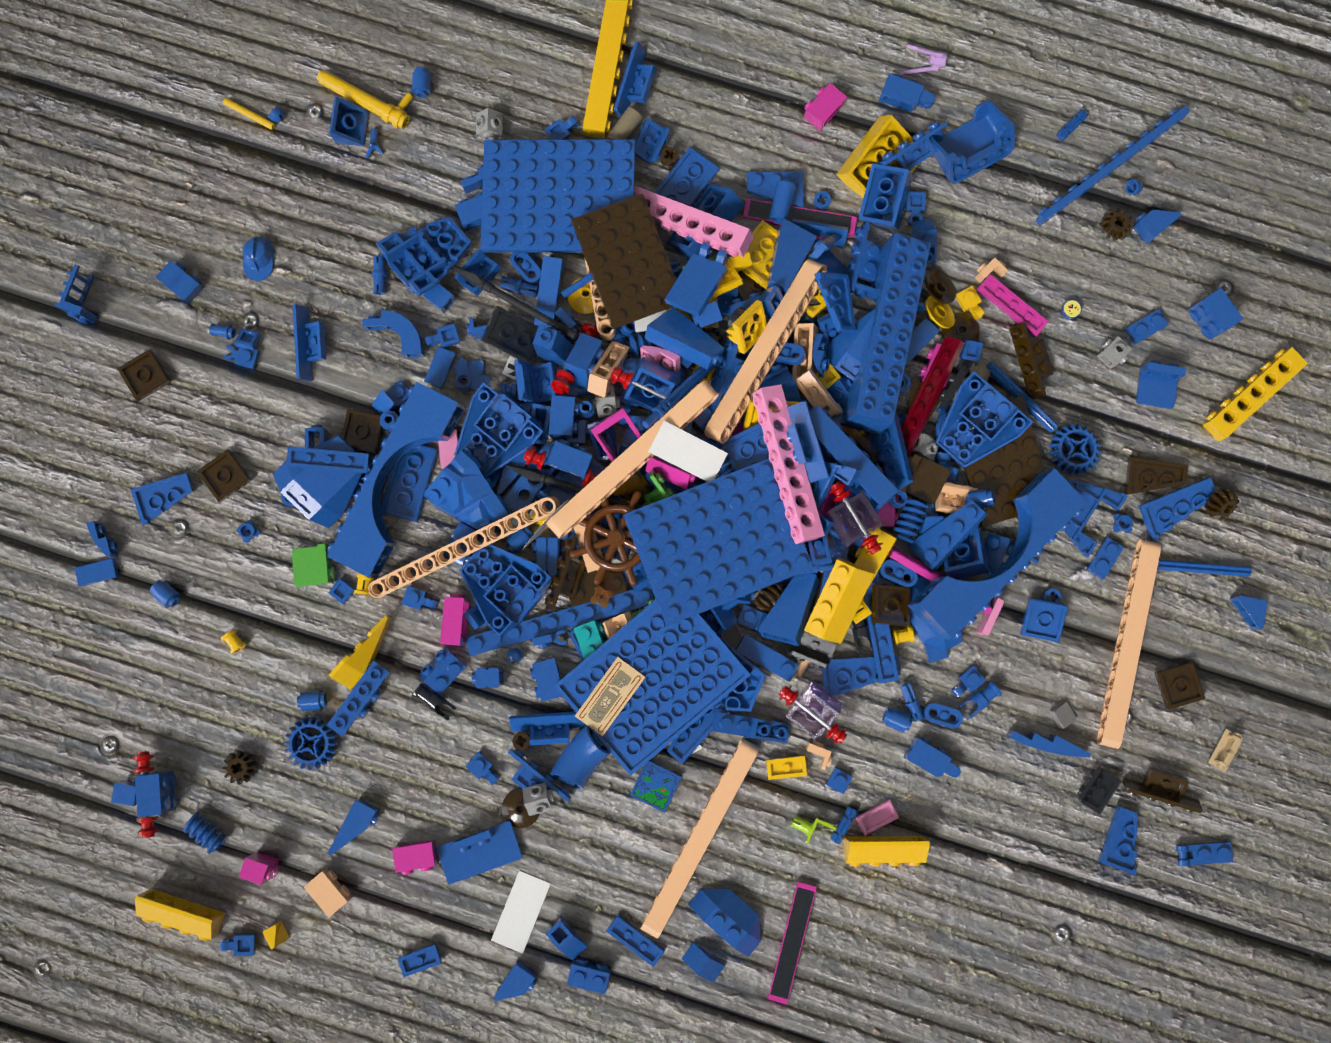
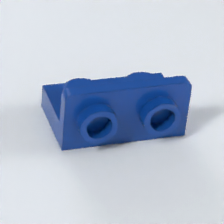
[567,958,611,994]

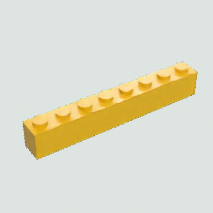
[583,0,633,139]

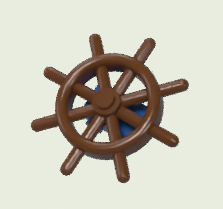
[570,491,641,586]

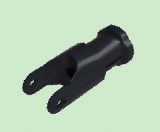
[852,610,873,655]
[411,683,456,720]

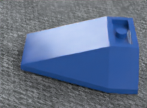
[826,308,914,381]
[936,371,1033,467]
[454,382,544,478]
[273,435,362,528]
[459,542,552,637]

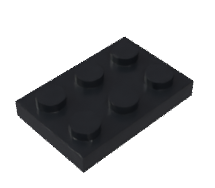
[480,306,538,365]

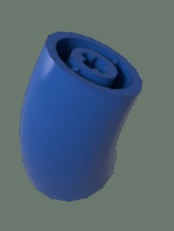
[550,725,611,790]

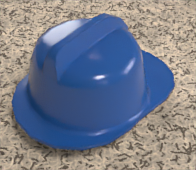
[242,237,273,281]

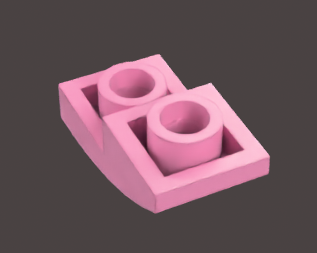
[640,346,680,373]

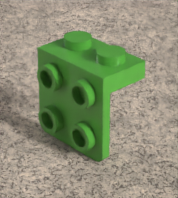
[292,544,335,587]

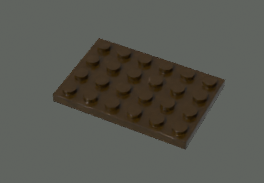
[571,193,676,330]
[963,396,1045,527]

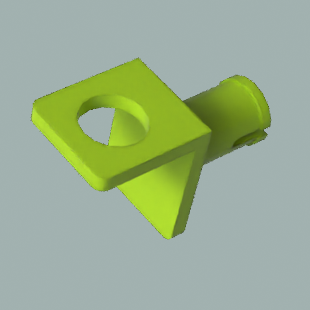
[791,815,838,844]

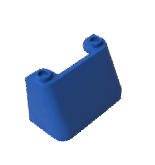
[929,99,1015,184]

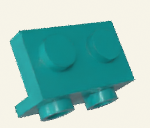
[573,620,607,660]

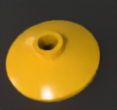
[568,278,600,314]
[926,296,955,329]

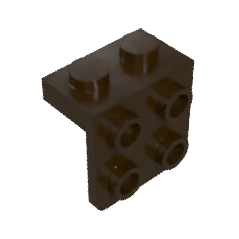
[900,454,950,504]

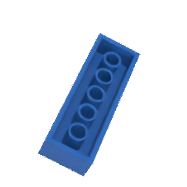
[809,405,899,515]

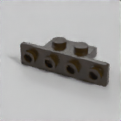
[1009,323,1054,400]
[545,535,585,611]
[1122,767,1203,813]

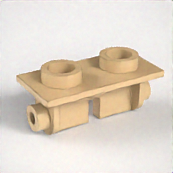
[1208,729,1243,772]

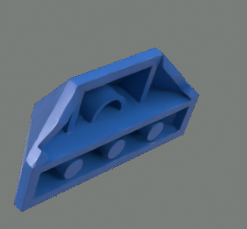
[910,576,963,650]
[688,888,761,957]

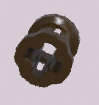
[661,147,678,170]
[512,731,530,750]

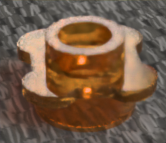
[590,586,613,608]

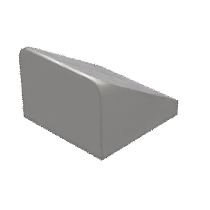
[1050,702,1077,729]

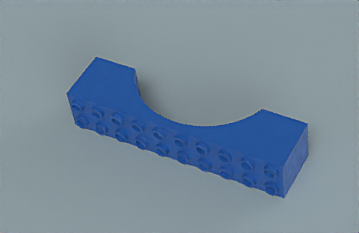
[842,233,931,435]
[327,382,465,578]
[907,468,1087,640]

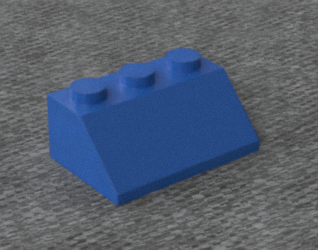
[858,163,913,231]

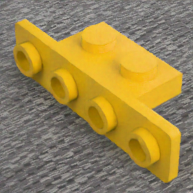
[710,250,752,300]

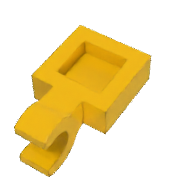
[955,285,984,321]

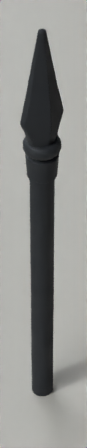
[452,266,578,340]
[506,464,642,510]

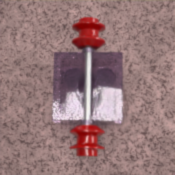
[826,481,883,555]
[778,680,847,744]

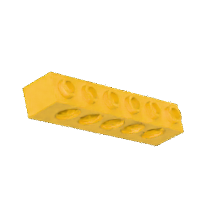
[1203,347,1308,441]

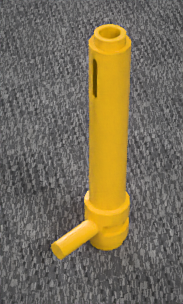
[317,70,413,129]

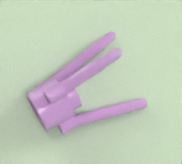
[900,44,947,75]

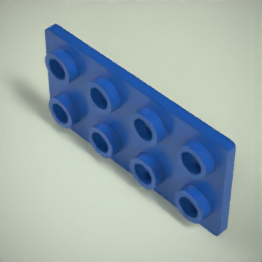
[436,821,523,885]

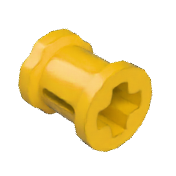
[354,574,374,596]
[891,626,915,646]
[221,629,247,655]

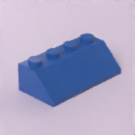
[666,184,744,259]

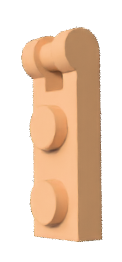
[794,369,842,419]

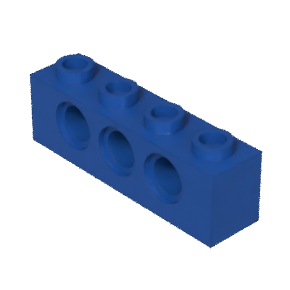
[503,441,558,514]

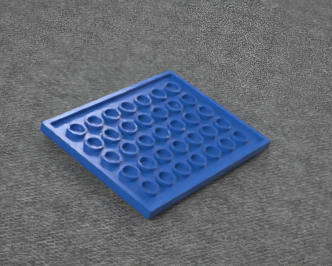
[480,140,635,253]
[623,459,814,626]
[554,599,751,776]

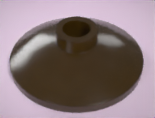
[925,271,956,305]
[941,313,979,341]
[502,788,540,828]

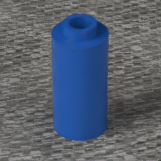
[768,179,796,224]

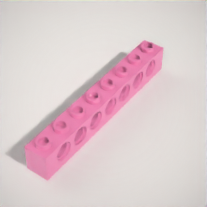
[634,186,754,257]
[753,384,825,544]

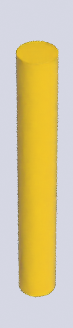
[223,98,276,130]

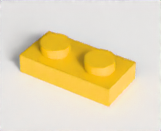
[766,755,807,780]

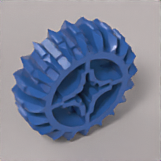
[1048,424,1102,475]
[284,717,338,770]

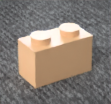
[304,868,351,917]

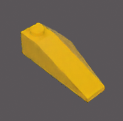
[329,615,392,690]

